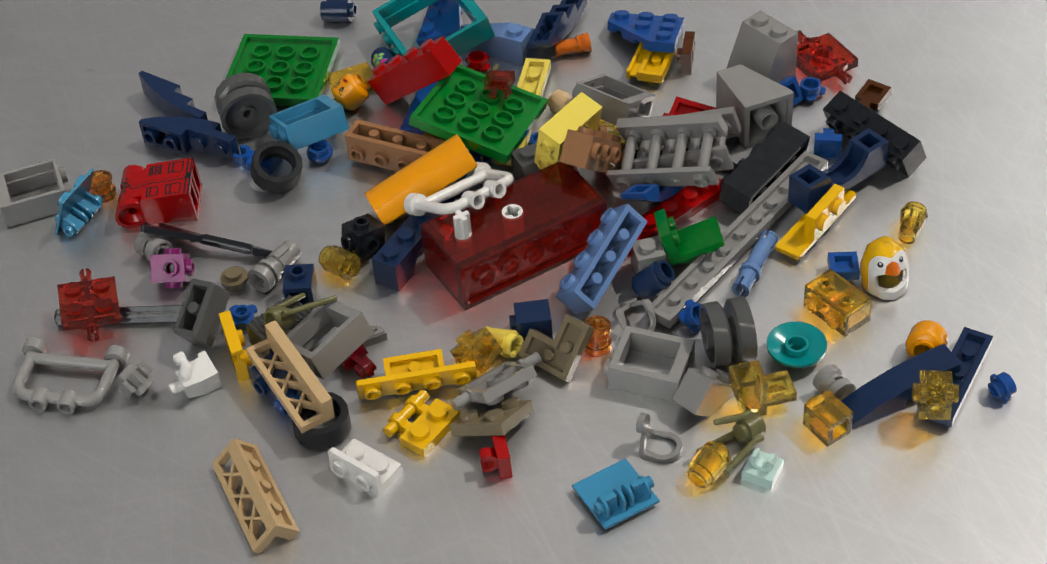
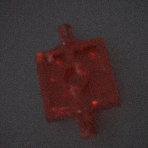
[796,30,858,85]
[57,268,121,342]

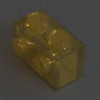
[804,269,872,337]

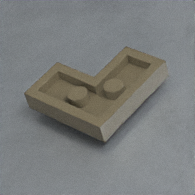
[518,314,594,382]
[449,397,534,436]

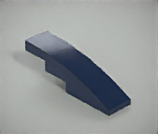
[528,0,588,48]
[138,71,208,120]
[835,344,962,429]

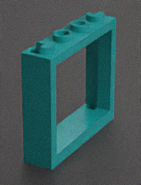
[372,0,495,56]

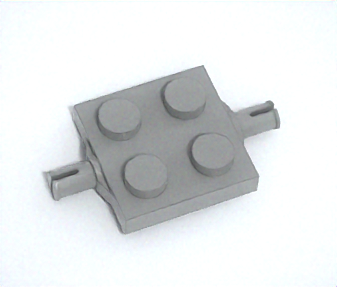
[450,352,542,411]

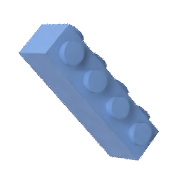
[555,203,648,314]

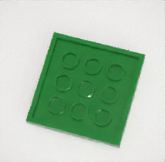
[226,34,340,107]
[409,64,548,164]

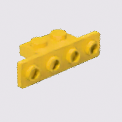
[776,184,856,260]
[356,349,477,400]

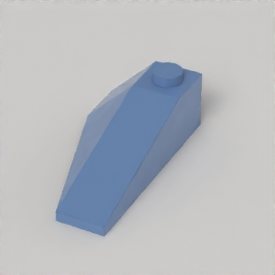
[463,22,537,66]

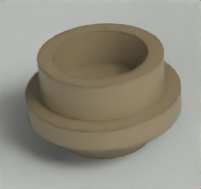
[220,266,248,292]

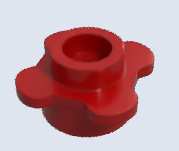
[465,51,491,73]

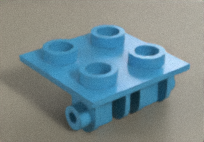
[55,168,103,237]
[572,458,660,530]

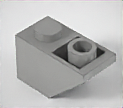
[672,366,740,417]

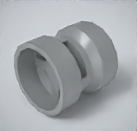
[134,232,173,261]
[813,364,856,407]

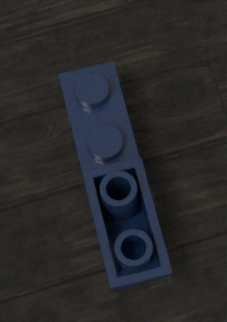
[139,116,240,162]

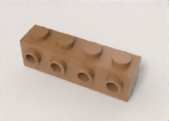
[344,119,445,172]
[559,126,626,173]

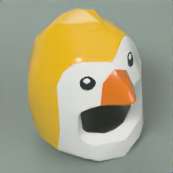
[860,236,909,300]

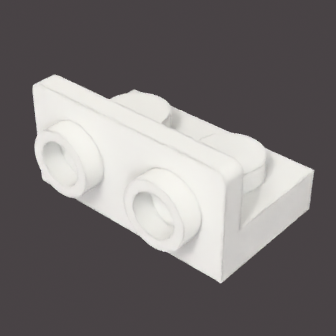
[328,438,403,497]

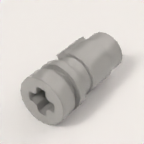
[247,240,301,293]

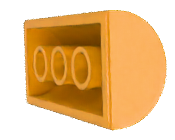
[364,134,478,225]

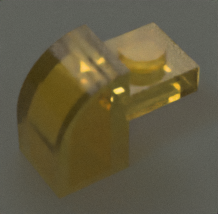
[728,360,797,416]

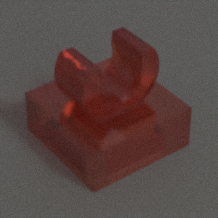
[483,70,515,99]

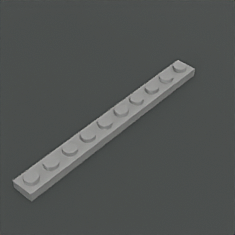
[646,151,828,328]

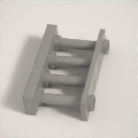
[632,106,741,172]
[606,113,728,190]

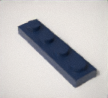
[922,327,993,427]

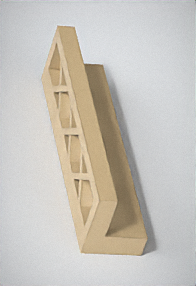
[246,320,335,433]
[212,438,300,554]

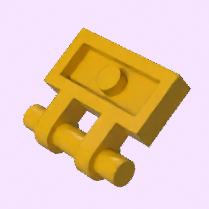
[383,389,461,458]

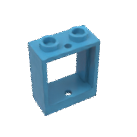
[268,94,349,150]

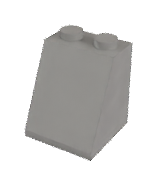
[726,10,798,83]
[716,64,794,149]

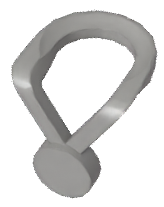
[616,297,656,331]
[636,413,683,464]

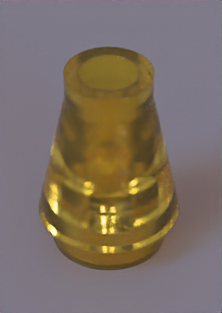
[898,201,928,244]

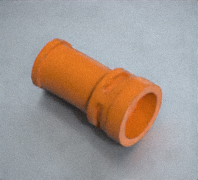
[554,32,592,57]

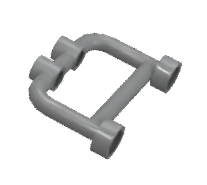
[12,337,130,414]

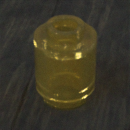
[319,245,361,281]
[686,441,731,488]

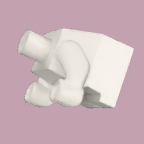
[168,350,222,398]

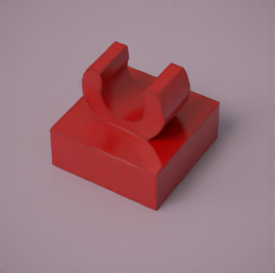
[479,435,512,480]

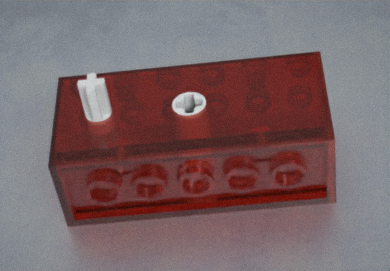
[420,162,607,311]

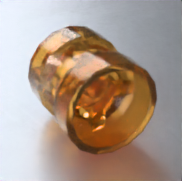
[583,315,612,357]

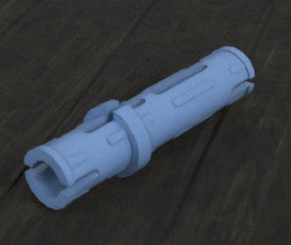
[731,230,778,297]

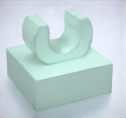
[742,447,784,490]

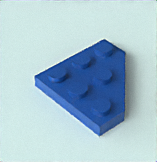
[607,10,684,53]

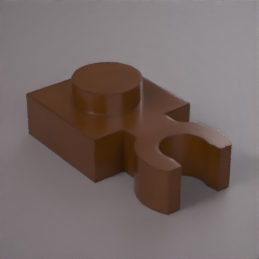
[677,31,695,74]
[855,79,892,112]

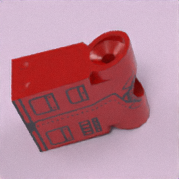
[115,157,202,229]

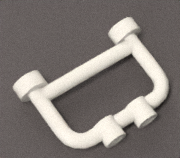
[404,162,514,216]

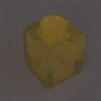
[803,390,853,447]

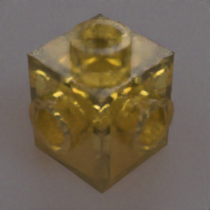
[450,327,503,373]
[912,370,959,420]

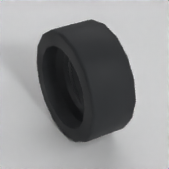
[251,141,303,193]
[292,392,351,450]

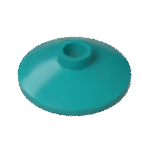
[766,322,827,368]

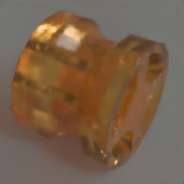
[90,170,117,203]

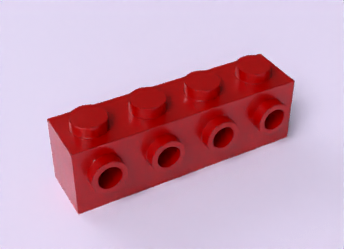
[367,36,462,105]

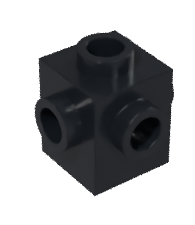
[341,213,385,260]

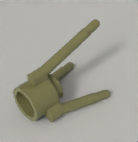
[264,293,338,335]
[696,409,766,475]

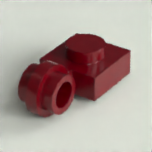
[339,345,377,379]

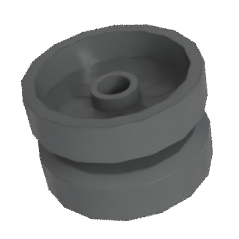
[214,73,277,140]
[699,296,758,368]

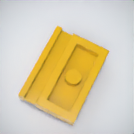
[626,42,676,84]
[218,310,253,382]

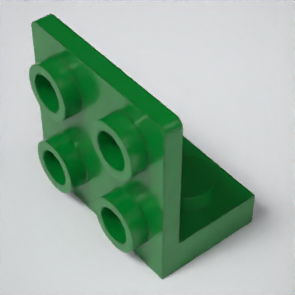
[654,209,725,266]

